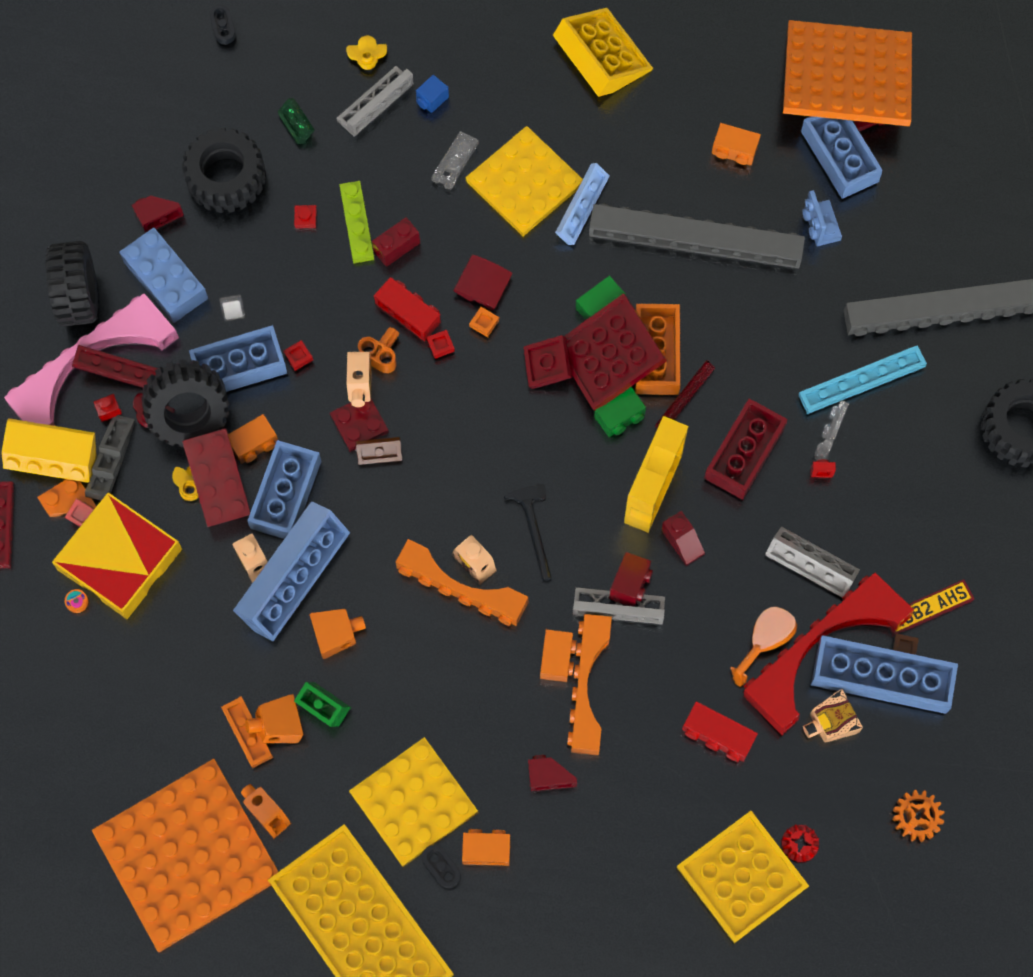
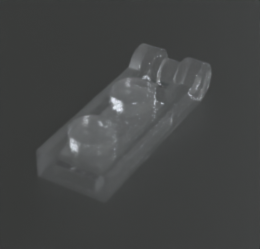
[431,131,479,190]
[814,400,849,460]

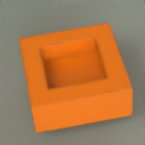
[469,307,499,337]

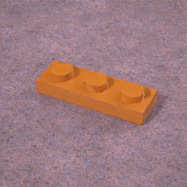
[221,696,273,769]

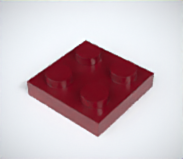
[524,335,572,389]
[330,399,389,452]

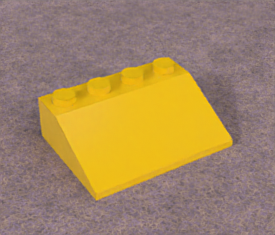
[553,8,653,97]

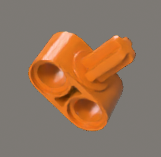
[358,327,399,373]

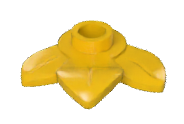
[346,35,387,70]
[172,466,199,501]

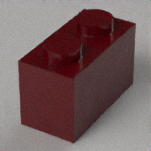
[372,217,420,267]
[609,552,653,607]

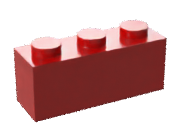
[374,277,441,341]
[682,701,758,762]

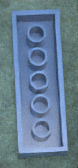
[233,501,350,641]
[811,636,958,714]

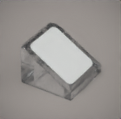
[219,295,245,321]

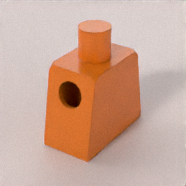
[310,609,366,659]
[245,694,303,743]
[241,784,292,839]

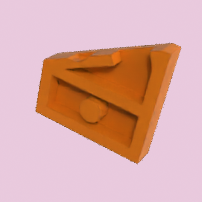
[37,479,97,517]

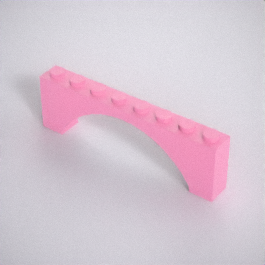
[4,293,179,426]

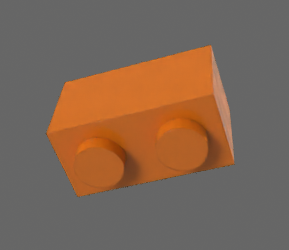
[712,123,761,166]
[228,414,278,464]
[540,630,577,682]
[462,829,510,866]

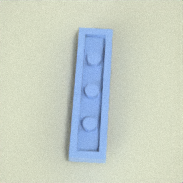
[555,163,610,245]

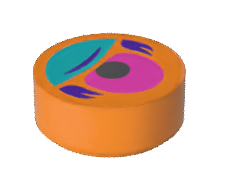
[65,589,89,613]

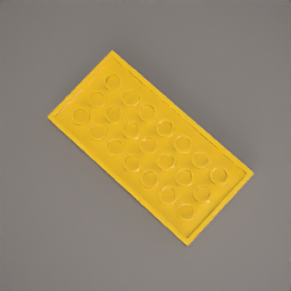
[268,824,454,977]

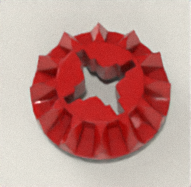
[782,825,819,862]

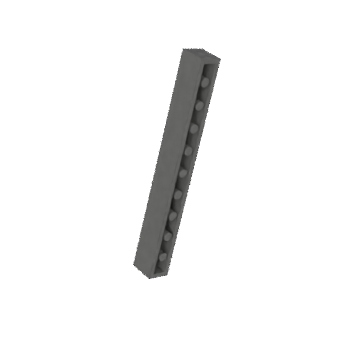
[589,204,805,269]
[843,279,1033,336]

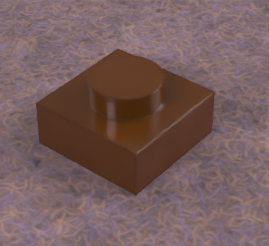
[892,634,919,655]

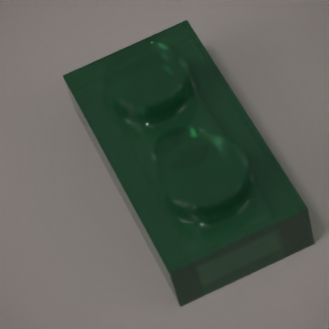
[277,98,315,144]

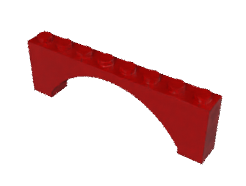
[744,573,914,735]

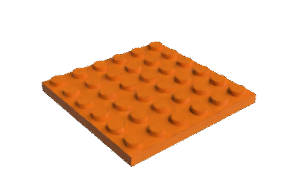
[783,20,912,126]
[92,759,279,952]

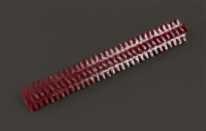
[655,360,715,429]

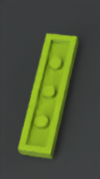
[339,181,374,263]

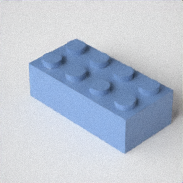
[801,116,883,199]
[119,227,208,323]
[189,325,287,392]
[248,440,321,539]

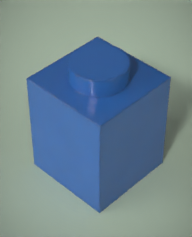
[416,75,449,113]

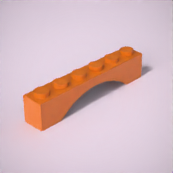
[396,539,529,626]
[567,614,612,755]

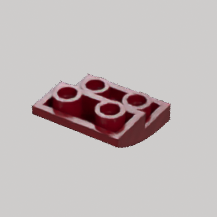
[453,254,513,310]

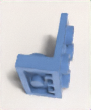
[802,190,842,246]

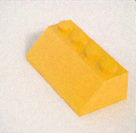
[2,418,97,483]

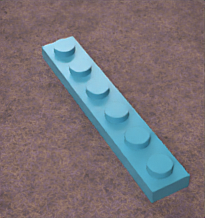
[798,346,927,414]

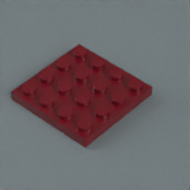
[565,293,667,411]

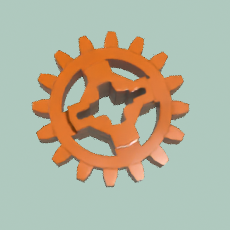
[892,790,944,842]

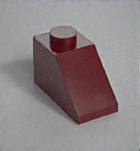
[132,195,184,233]
[661,511,705,566]
[528,755,577,791]

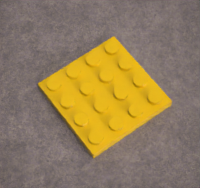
[465,126,583,237]
[349,737,478,867]
[677,811,809,944]

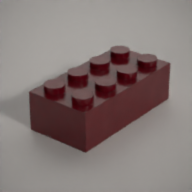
[704,398,788,500]
[182,429,251,527]

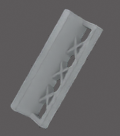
[336,66,414,137]
[765,527,860,598]
[573,588,665,624]

